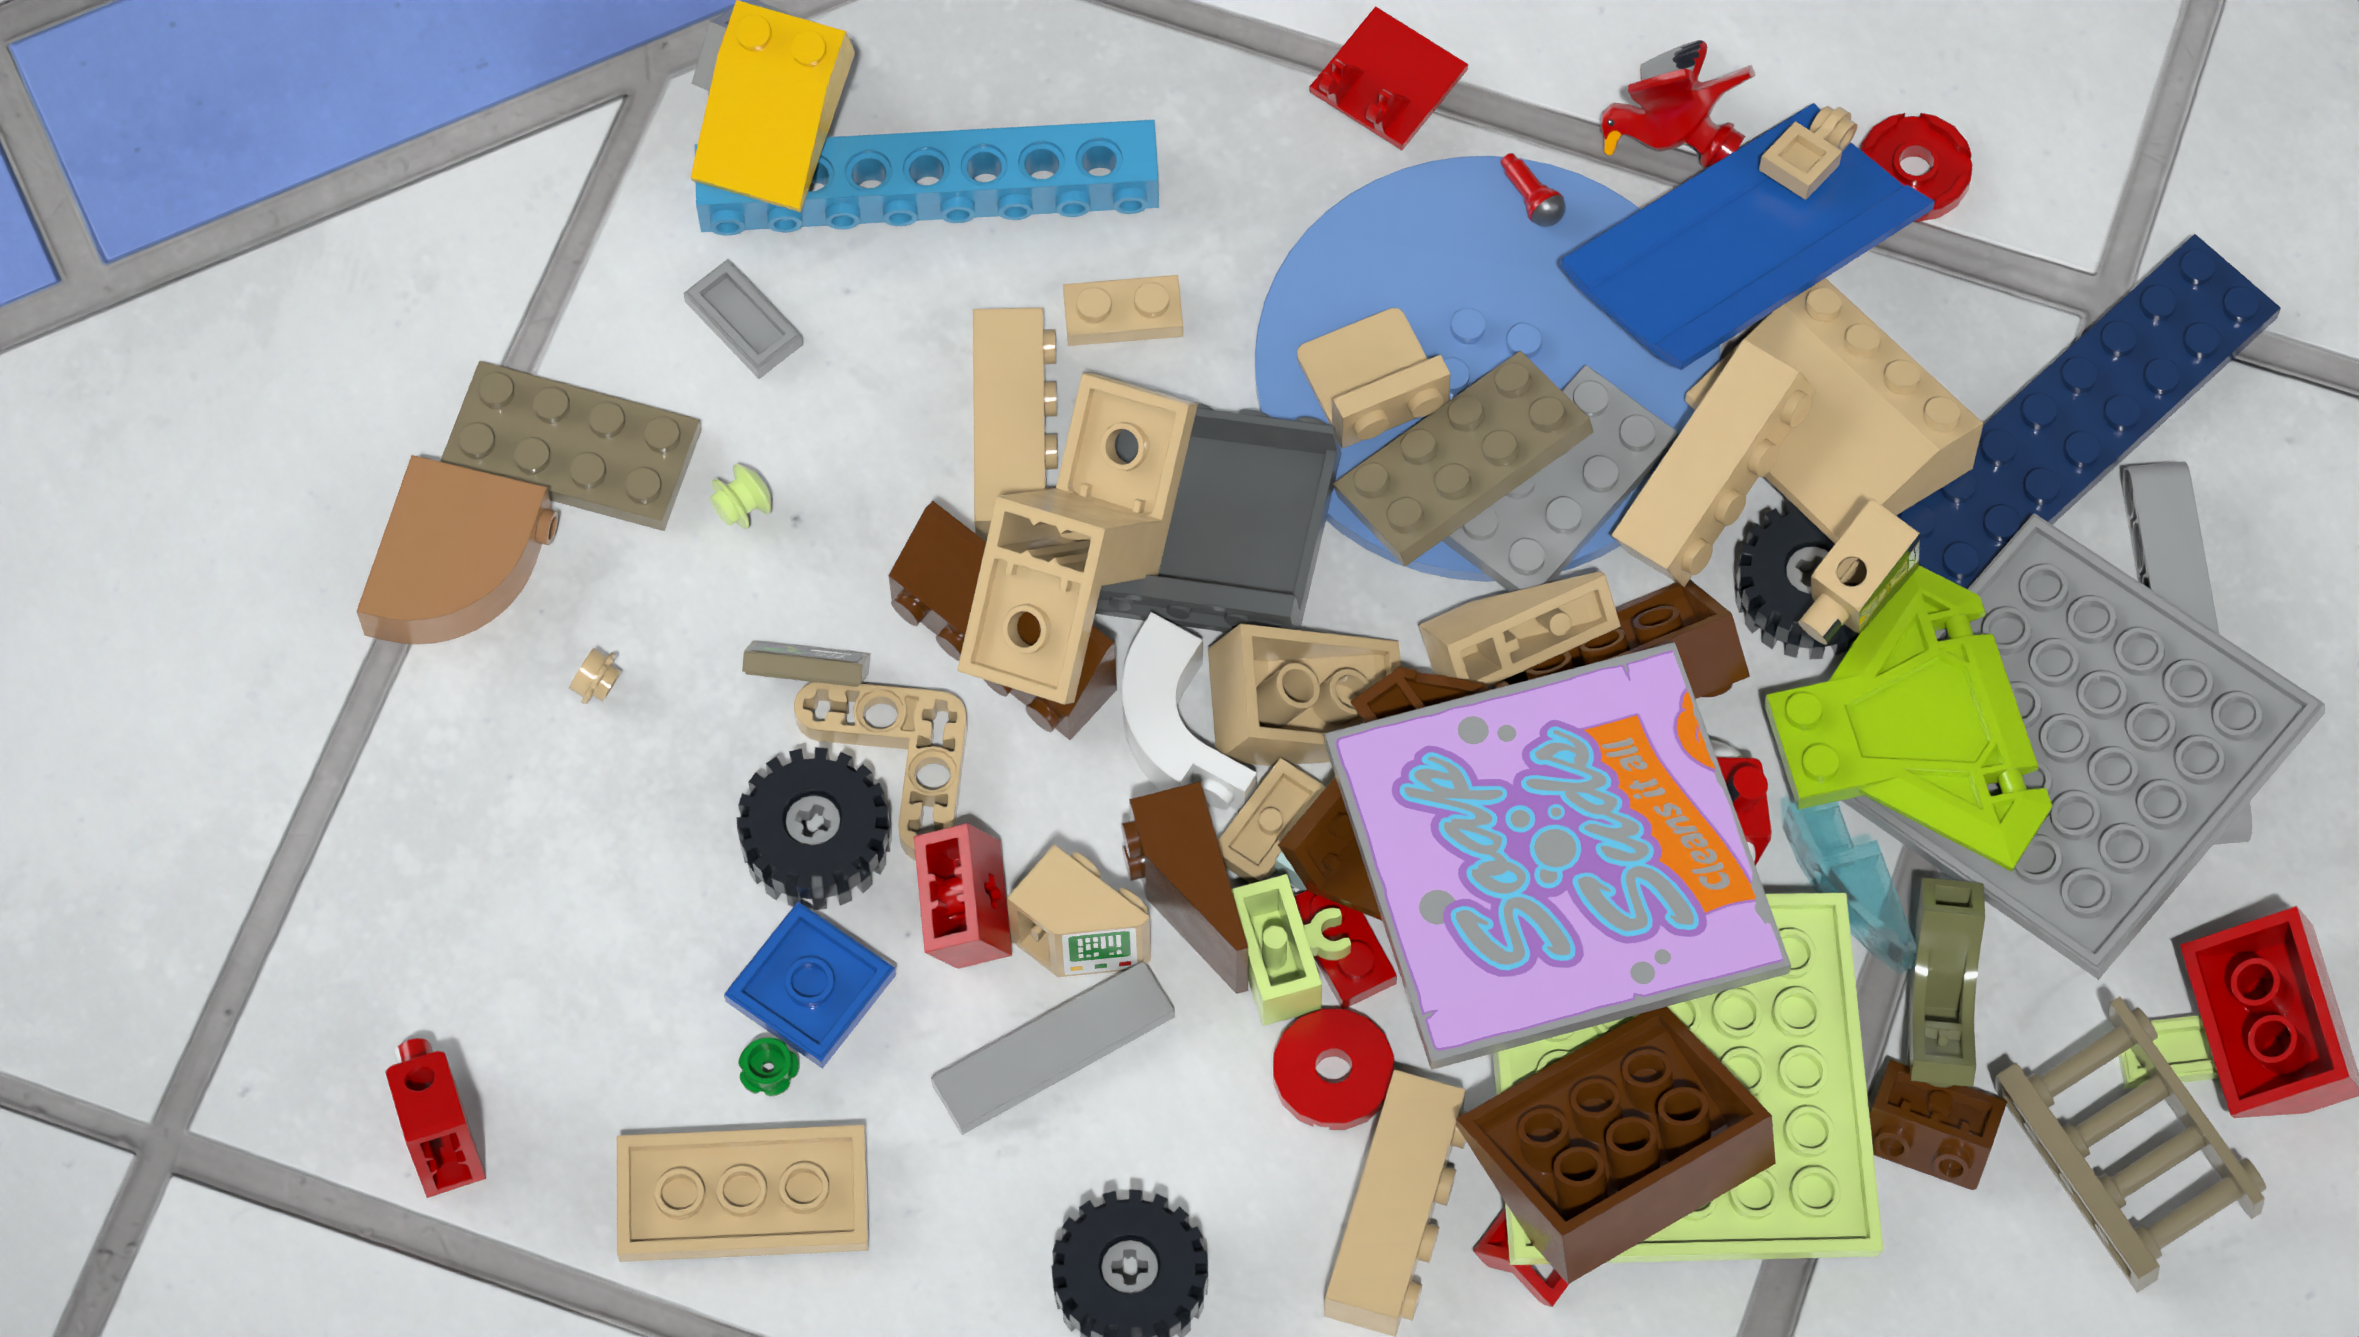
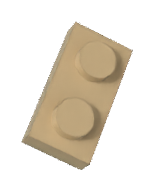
[1063,275,1183,346]
[1218,757,1326,884]

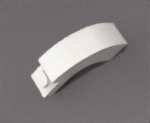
[1122,612,1257,812]

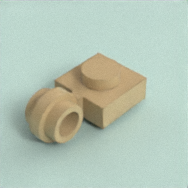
[1759,106,1857,200]

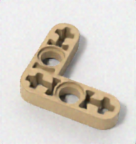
[794,682,968,861]

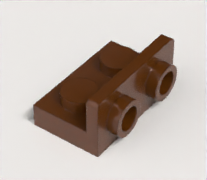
[1870,1059,2007,1190]

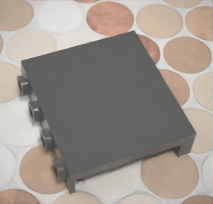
[1095,402,1341,633]

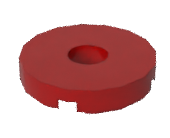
[1861,113,1973,222]
[1273,1009,1394,1130]

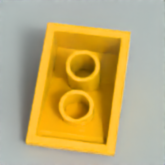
[690,0,855,212]

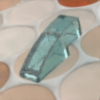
[1782,801,1917,974]

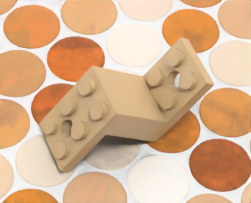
[957,373,1198,705]

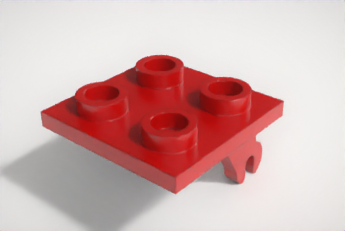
[1309,6,1468,150]

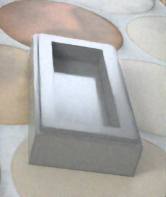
[683,259,803,379]

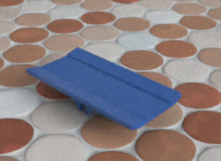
[1561,103,1935,370]

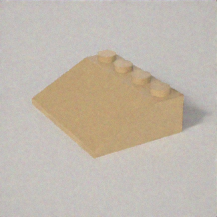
[1685,278,1983,544]

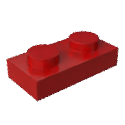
[1294,890,1397,1009]

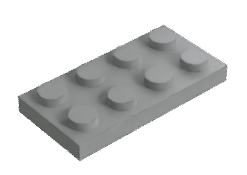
[1442,365,1678,592]

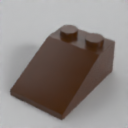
[1121,782,1248,994]

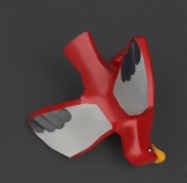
[1601,40,1755,168]

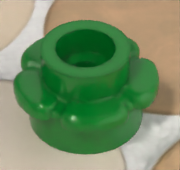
[738,1037,799,1096]

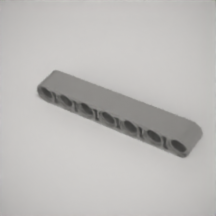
[2123,461,2252,845]

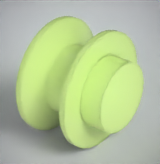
[709,464,771,529]

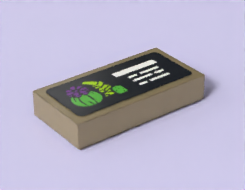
[742,641,870,687]

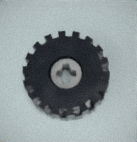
[1734,502,1860,659]
[737,747,892,910]
[1051,1189,1208,1337]

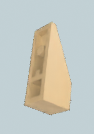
[1419,571,1621,687]

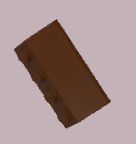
[888,501,1117,740]
[1488,579,1750,699]

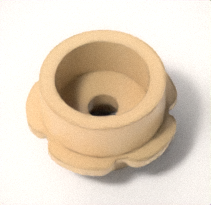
[569,648,621,704]

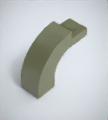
[1906,877,1985,1087]

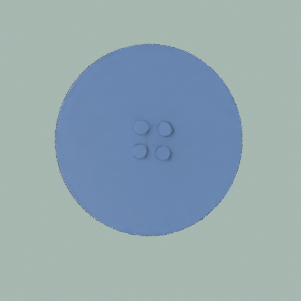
[1255,156,1721,582]

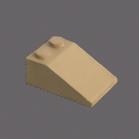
[1208,624,1401,766]

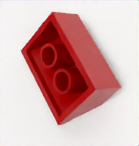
[2180,906,2359,1118]

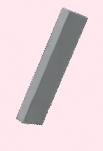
[931,961,1175,1135]

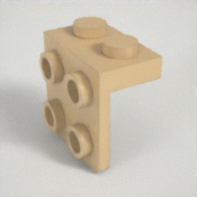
[1297,308,1451,449]

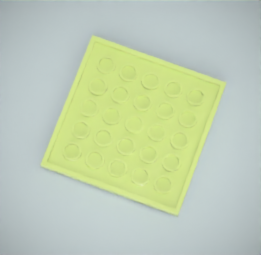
[1493,893,1883,1265]

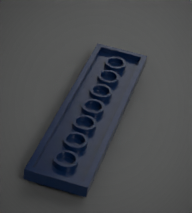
[1896,234,2281,589]

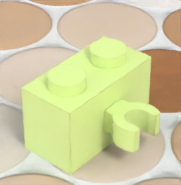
[1232,874,1351,1026]

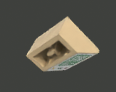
[1007,844,1151,977]

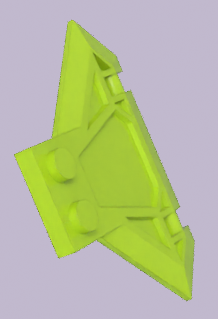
[1765,565,2052,872]

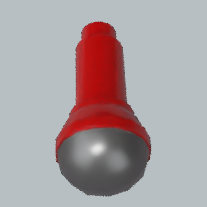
[1500,153,1566,227]

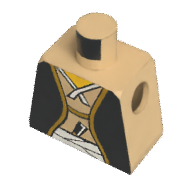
[1798,498,1920,645]

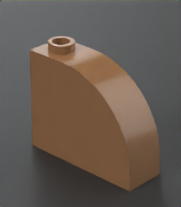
[356,455,558,644]

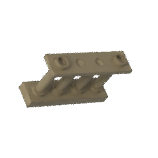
[1995,996,2266,1293]

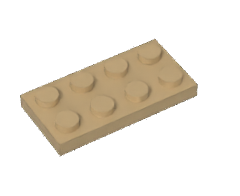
[617,1125,868,1262]

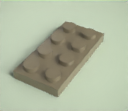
[1333,350,1594,567]
[440,361,702,531]

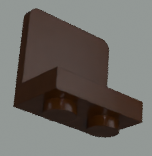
[1278,777,1382,921]

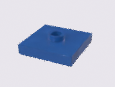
[724,902,896,1069]

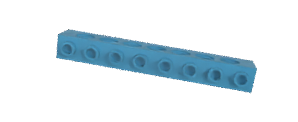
[694,120,1159,236]

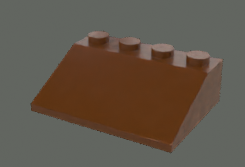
[1456,1007,1776,1284]

